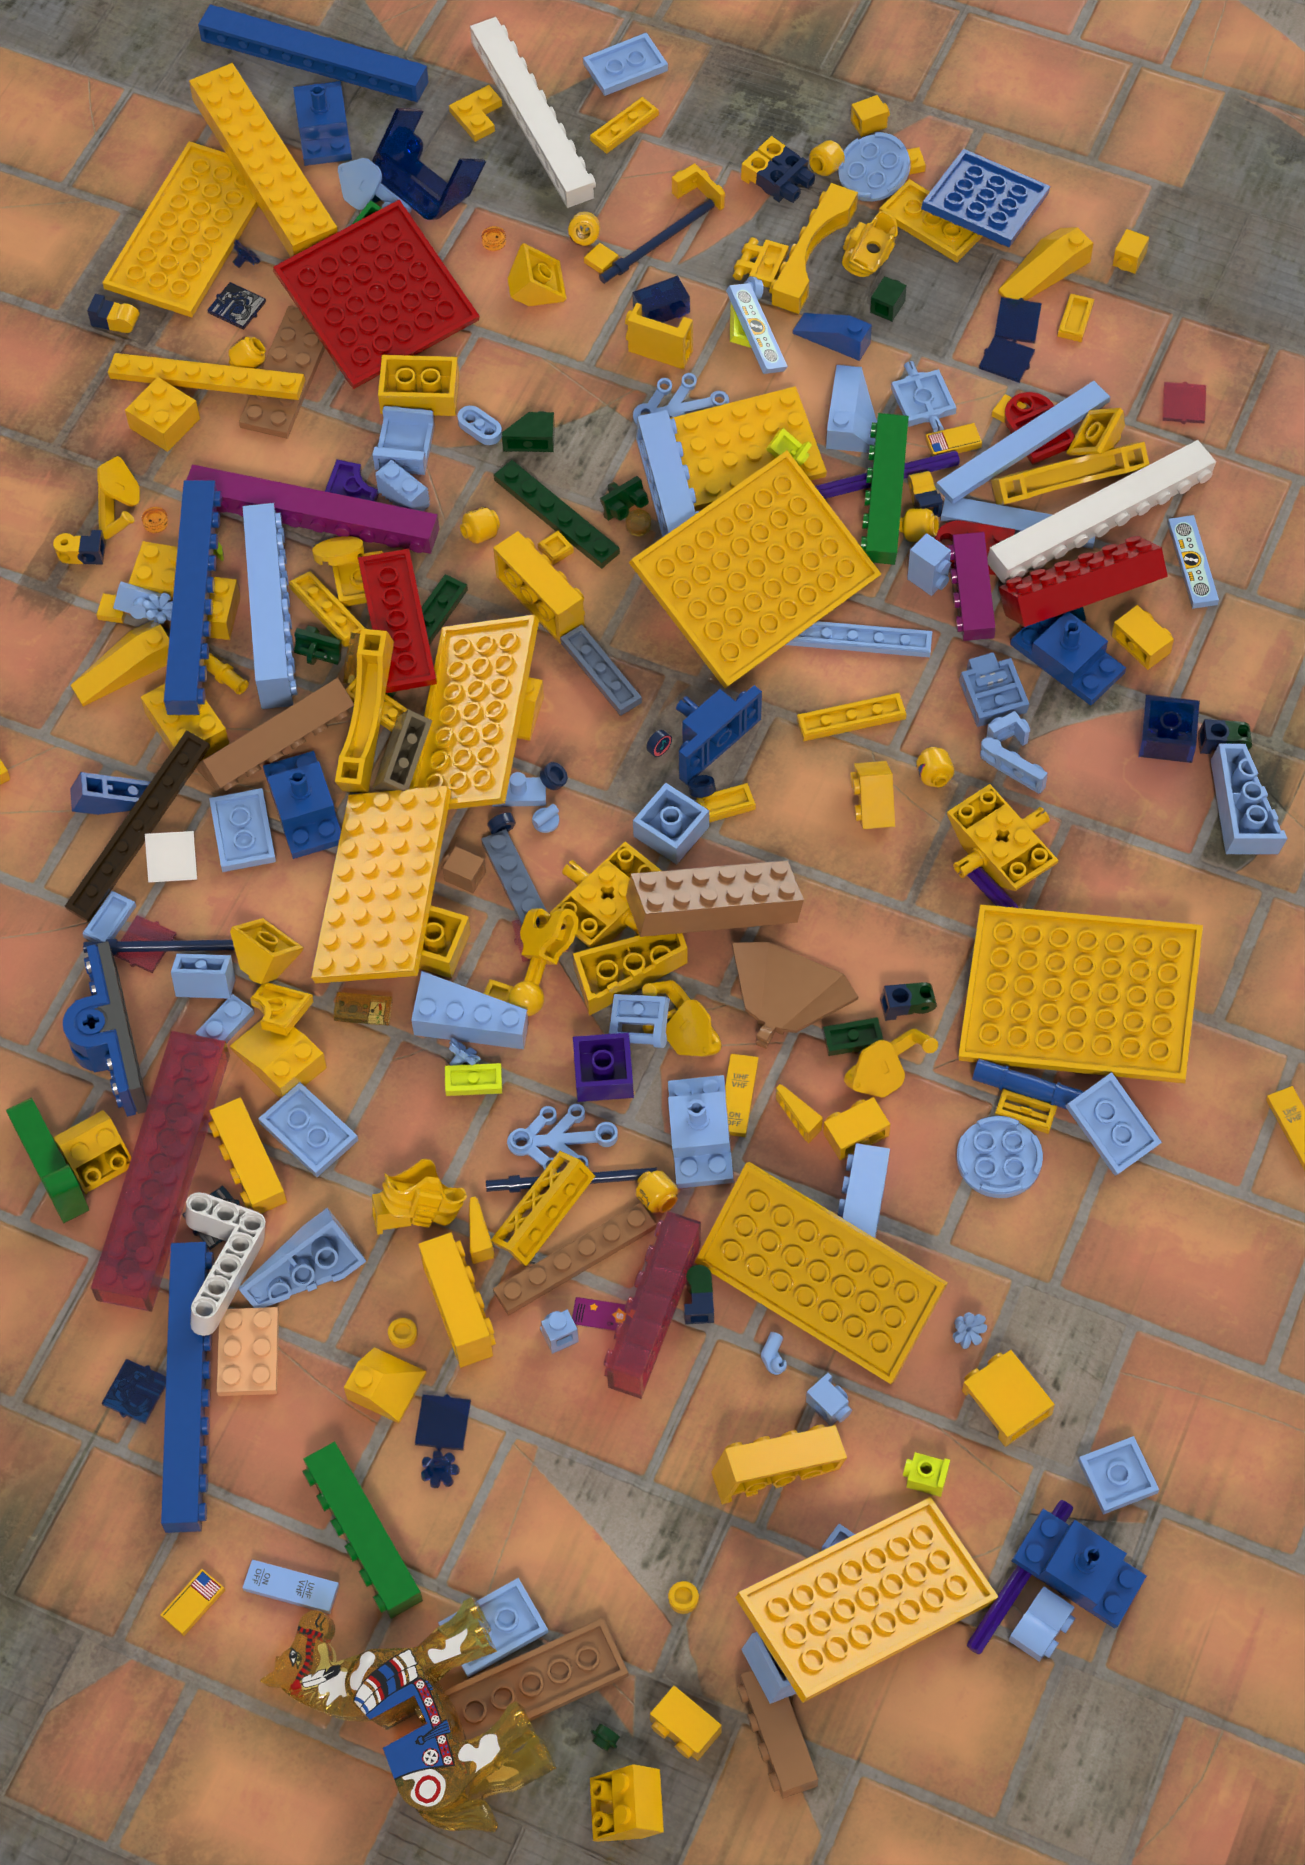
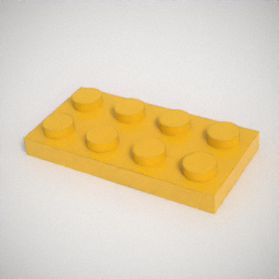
[879,179,983,263]

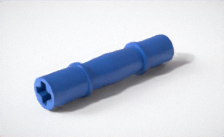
[972,1059,1084,1110]

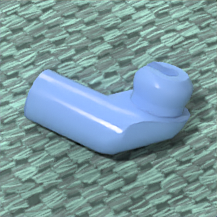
[760,1332,787,1375]

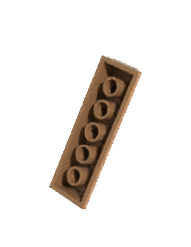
[196,678,354,791]

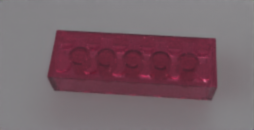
[604,1211,701,1399]

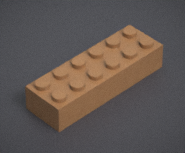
[626,860,804,937]

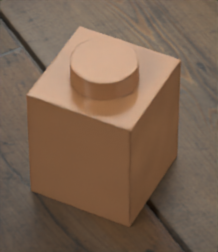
[441,847,486,893]

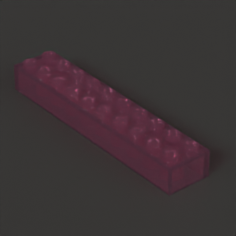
[91,1031,230,1312]

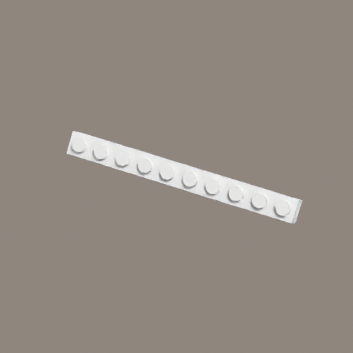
[470,17,596,208]
[987,440,1216,584]

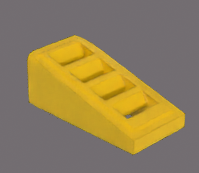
[776,1084,823,1144]
[469,1196,495,1264]

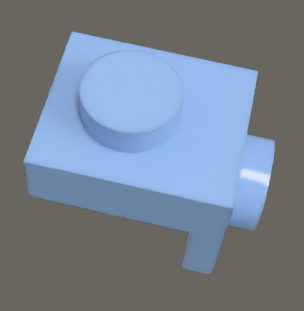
[986,711,1030,746]

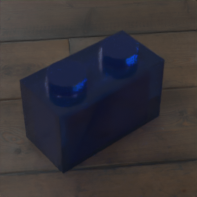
[632,275,690,323]

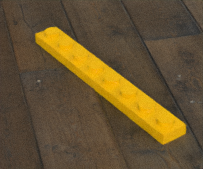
[107,353,306,400]

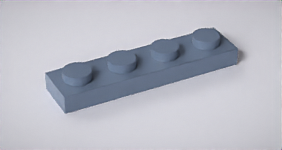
[560,625,642,716]
[481,829,546,925]

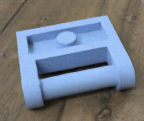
[609,994,670,1048]

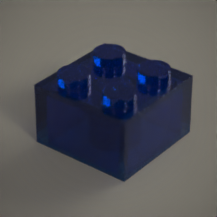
[1138,695,1200,763]

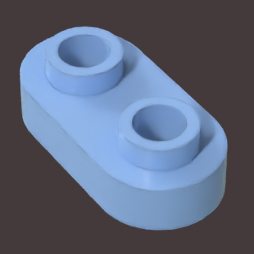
[457,406,502,445]

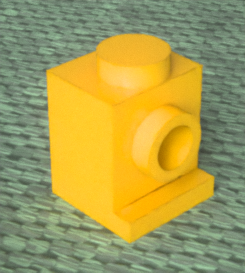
[372,1193,411,1235]

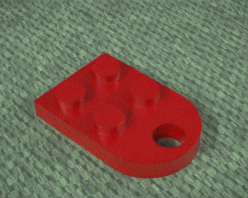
[1004,392,1075,465]
[934,520,1015,576]

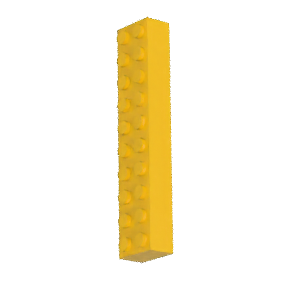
[189,63,338,257]

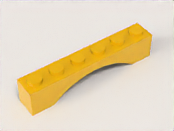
[769,183,858,314]
[991,442,1150,505]
[335,629,394,793]

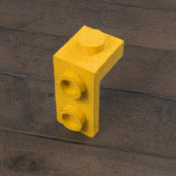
[672,163,725,210]

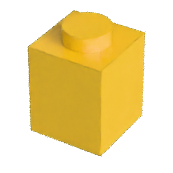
[851,95,890,137]
[1113,229,1149,274]

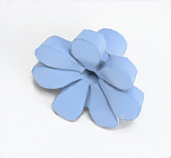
[143,593,173,623]
[449,1038,482,1065]
[952,1312,987,1349]

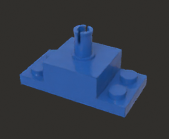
[293,81,352,166]
[1010,612,1126,706]
[676,685,762,785]
[263,751,341,859]
[1011,1508,1147,1629]

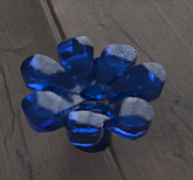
[232,239,261,268]
[421,1450,460,1488]

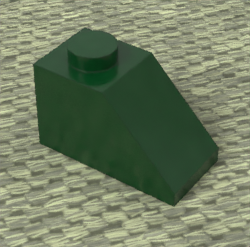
[502,411,555,452]

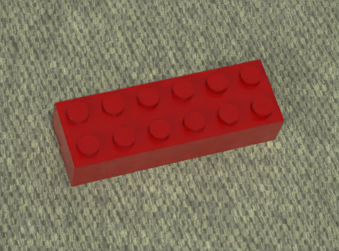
[999,536,1168,627]

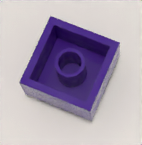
[573,1032,634,1102]

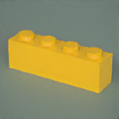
[208,1097,287,1214]

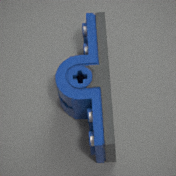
[63,941,149,1117]

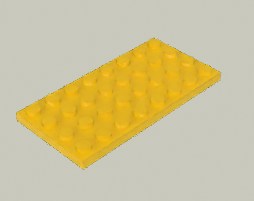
[102,141,258,318]
[409,615,539,810]
[311,786,451,983]
[694,1162,948,1384]
[735,1497,998,1703]

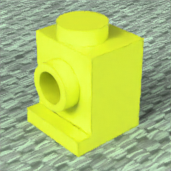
[903,1452,950,1497]

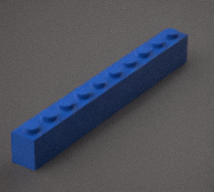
[198,5,429,103]
[164,480,222,715]
[161,1242,214,1533]

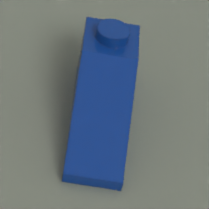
[793,313,872,361]
[70,772,151,815]

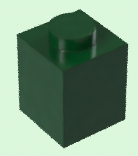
[870,276,907,322]

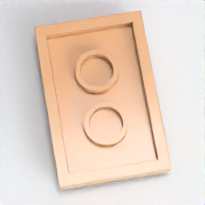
[217,1307,279,1396]

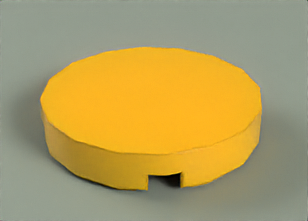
[312,536,364,566]

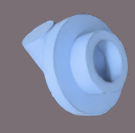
[532,804,559,833]

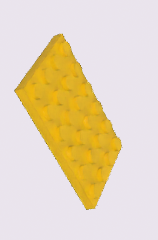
[670,386,827,511]

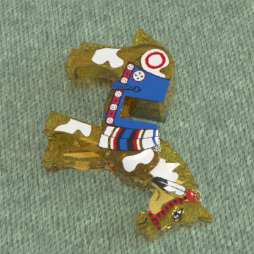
[260,1597,557,1833]

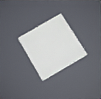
[145,831,197,882]

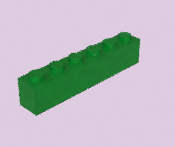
[860,413,909,565]
[302,1441,423,1619]

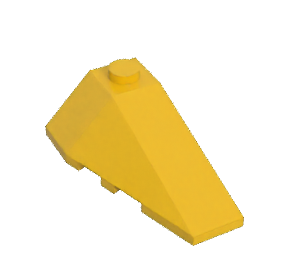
[998,227,1094,308]
[71,620,169,707]

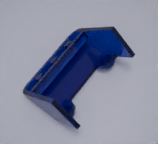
[372,108,486,220]

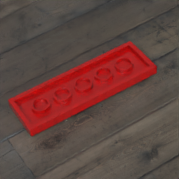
[358,549,437,693]

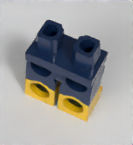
[741,136,815,203]

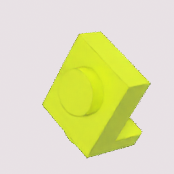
[766,428,812,466]

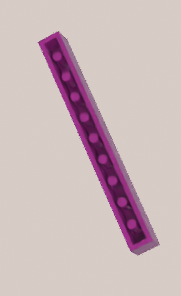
[186,464,439,554]

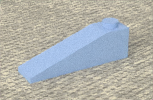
[826,365,877,453]
[239,1208,366,1308]

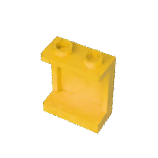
[625,303,693,370]
[962,1350,1055,1447]

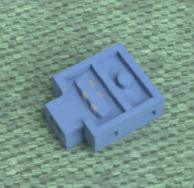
[959,652,1029,727]

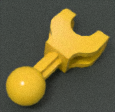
[509,908,578,1017]

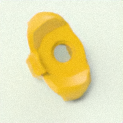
[842,211,898,277]
[380,1159,467,1228]

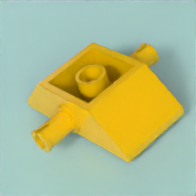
[947,784,1059,891]
[550,841,662,948]

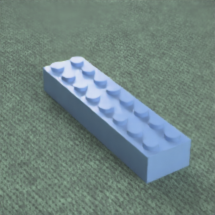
[243,503,297,709]

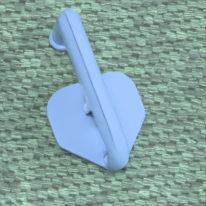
[338,158,412,214]

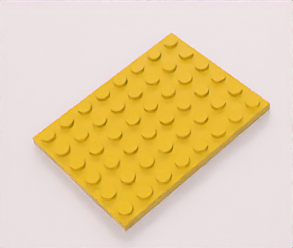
[629,450,881,689]
[958,905,1203,1084]

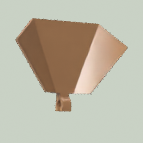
[732,942,859,1049]

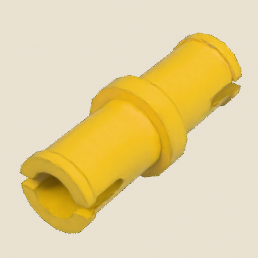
[204,653,249,695]

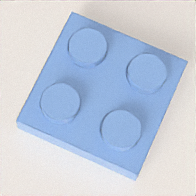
[1078,1436,1159,1515]

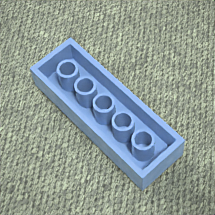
[636,410,699,537]

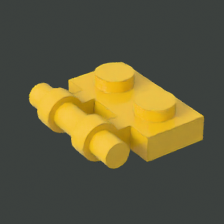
[733,237,789,288]

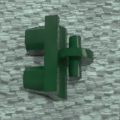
[600,476,649,521]
[294,625,342,665]

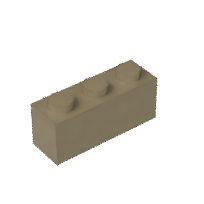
[372,709,432,792]

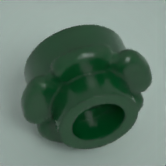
[591,1723,620,1752]

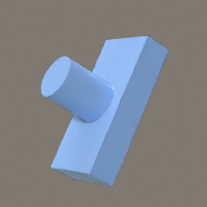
[113,581,171,624]
[492,772,546,807]

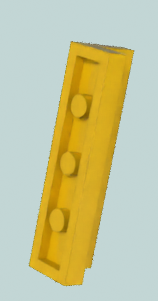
[491,1151,595,1266]

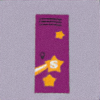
[572,1297,647,1335]

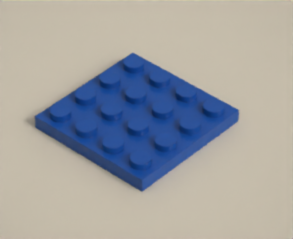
[921,149,1051,247]

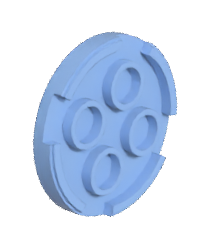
[838,132,911,202]
[956,1116,1043,1198]

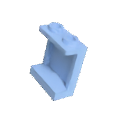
[373,406,435,475]

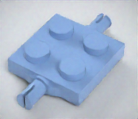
[891,361,956,432]

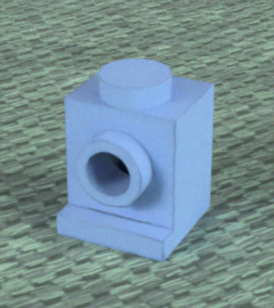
[540,1309,579,1354]
[806,1373,852,1426]

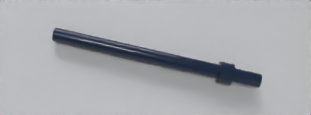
[599,199,715,284]
[83,939,235,955]
[486,1167,657,1193]

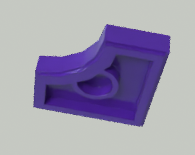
[325,459,379,502]

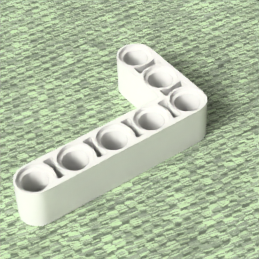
[186,1192,266,1336]

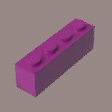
[948,532,995,641]

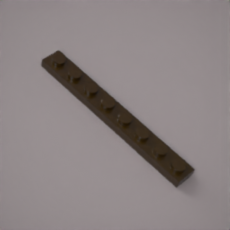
[65,730,210,923]

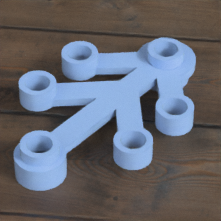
[633,373,729,425]
[507,1104,618,1173]

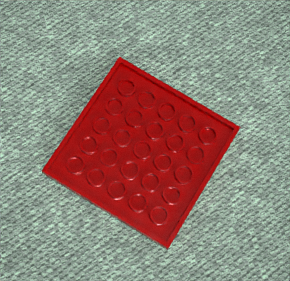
[273,199,480,389]

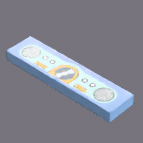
[726,283,788,374]
[1168,515,1219,609]

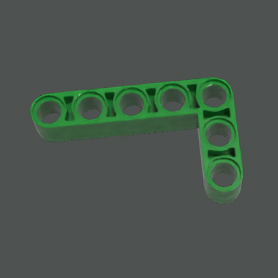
[6,1097,90,1224]

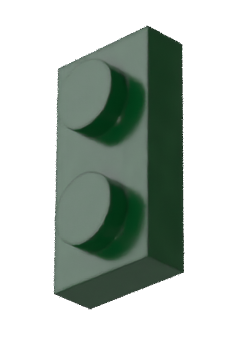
[823,1017,883,1056]

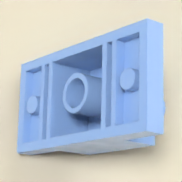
[668,1075,734,1189]

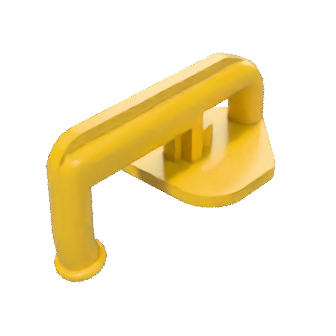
[97,456,140,540]
[642,980,722,1057]
[844,1029,939,1098]

